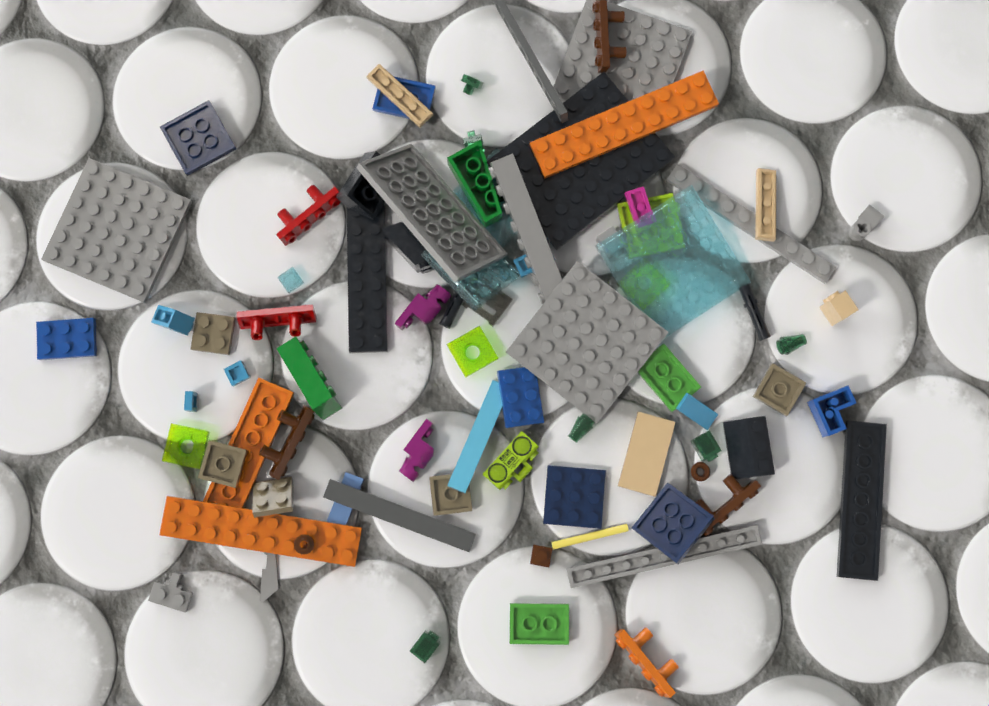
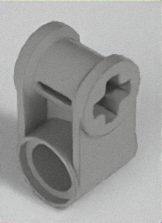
[849,204,885,242]

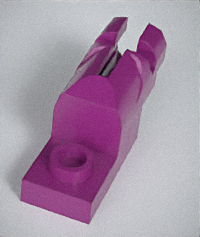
[395,284,451,330]
[399,419,434,482]

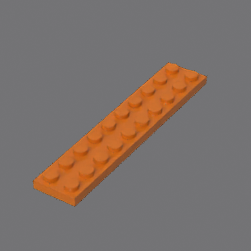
[529,70,719,179]
[159,496,362,567]

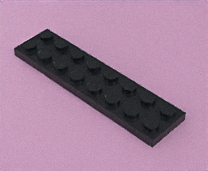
[346,203,388,353]
[836,420,887,581]

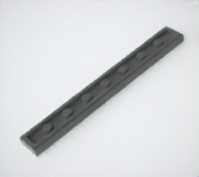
[494,0,568,123]
[323,479,476,552]

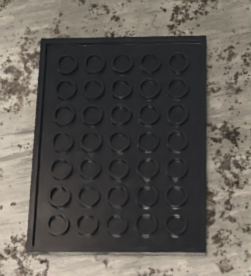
[487,72,675,250]

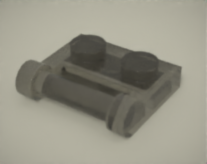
[462,278,513,327]

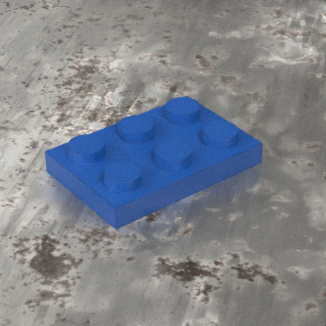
[372,76,436,123]
[36,318,97,360]
[497,367,544,428]

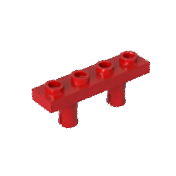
[276,185,341,246]
[236,304,316,340]

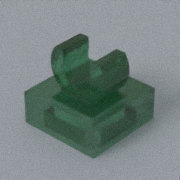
[461,74,484,95]
[463,130,484,151]

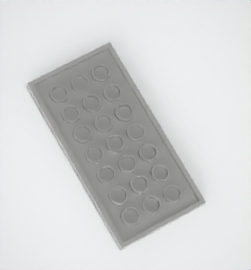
[357,144,507,283]

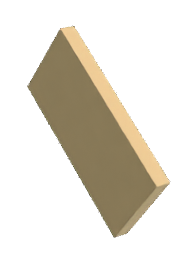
[618,412,675,497]

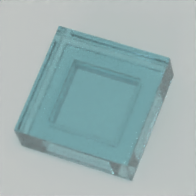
[277,267,304,293]

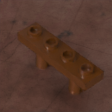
[592,0,627,73]
[259,405,315,480]
[695,474,761,536]

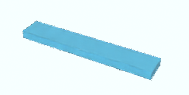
[447,380,503,494]

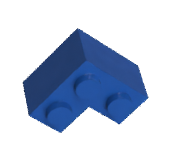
[807,385,856,438]

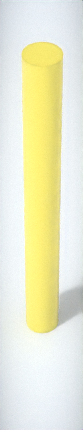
[551,524,629,550]

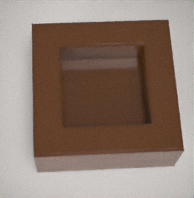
[530,544,553,568]

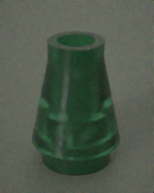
[776,334,807,355]
[568,413,595,443]

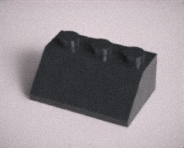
[336,151,385,220]
[723,416,775,479]

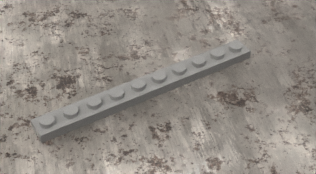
[666,164,836,284]
[566,525,762,588]

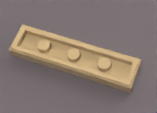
[366,64,433,128]
[755,168,776,242]

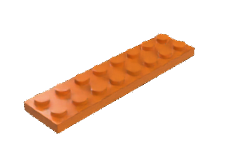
[203,377,294,508]

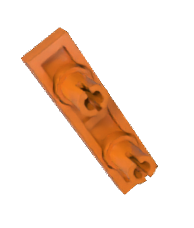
[614,628,679,698]

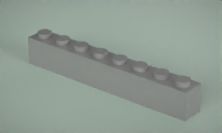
[488,154,562,304]

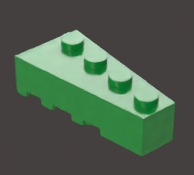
[447,139,502,228]
[276,336,342,420]

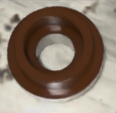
[691,462,710,482]
[294,534,314,555]

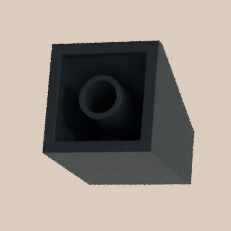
[382,222,435,274]

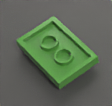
[637,343,701,412]
[509,603,569,645]

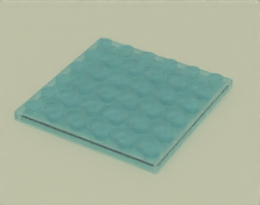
[595,185,751,337]

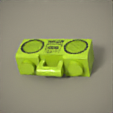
[482,431,539,490]

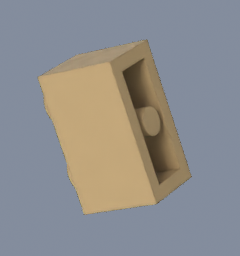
[819,290,859,326]

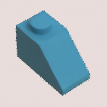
[151,305,195,336]

